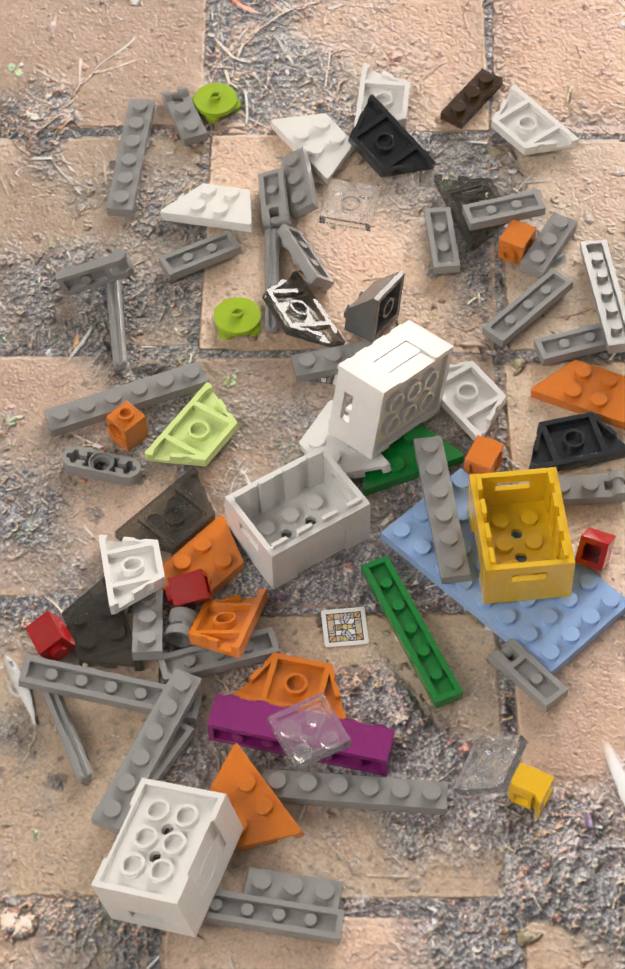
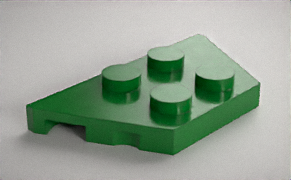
[363,424,464,496]

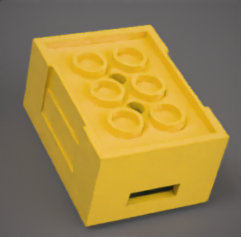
[467,467,575,604]

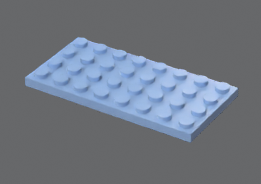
[381,468,625,676]

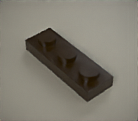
[440,68,503,129]

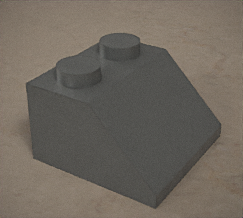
[344,271,405,342]

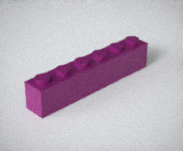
[207,694,395,776]

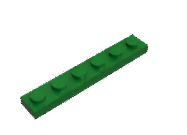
[361,556,463,709]

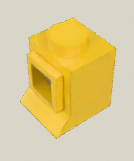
[504,762,555,820]

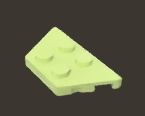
[144,382,238,467]

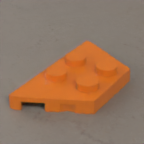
[530,359,625,430]
[161,514,244,604]
[188,588,268,658]
[232,652,346,719]
[209,743,305,851]

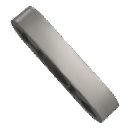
[62,446,142,486]

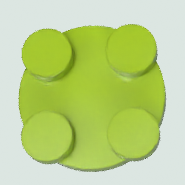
[191,83,241,123]
[214,297,262,340]

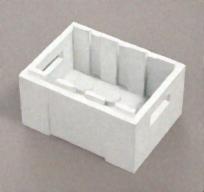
[328,320,453,459]
[225,446,370,590]
[91,778,244,937]

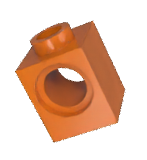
[498,219,537,265]
[106,401,148,452]
[464,435,504,475]

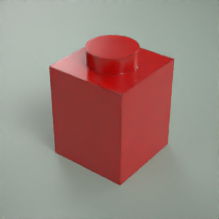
[575,527,616,571]
[165,569,214,608]
[25,610,77,661]

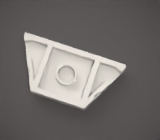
[354,63,410,127]
[491,85,579,156]
[271,113,355,185]
[160,183,253,233]
[441,361,506,441]
[299,400,391,479]
[98,535,166,615]

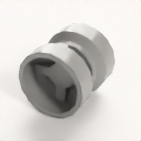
[164,607,198,648]

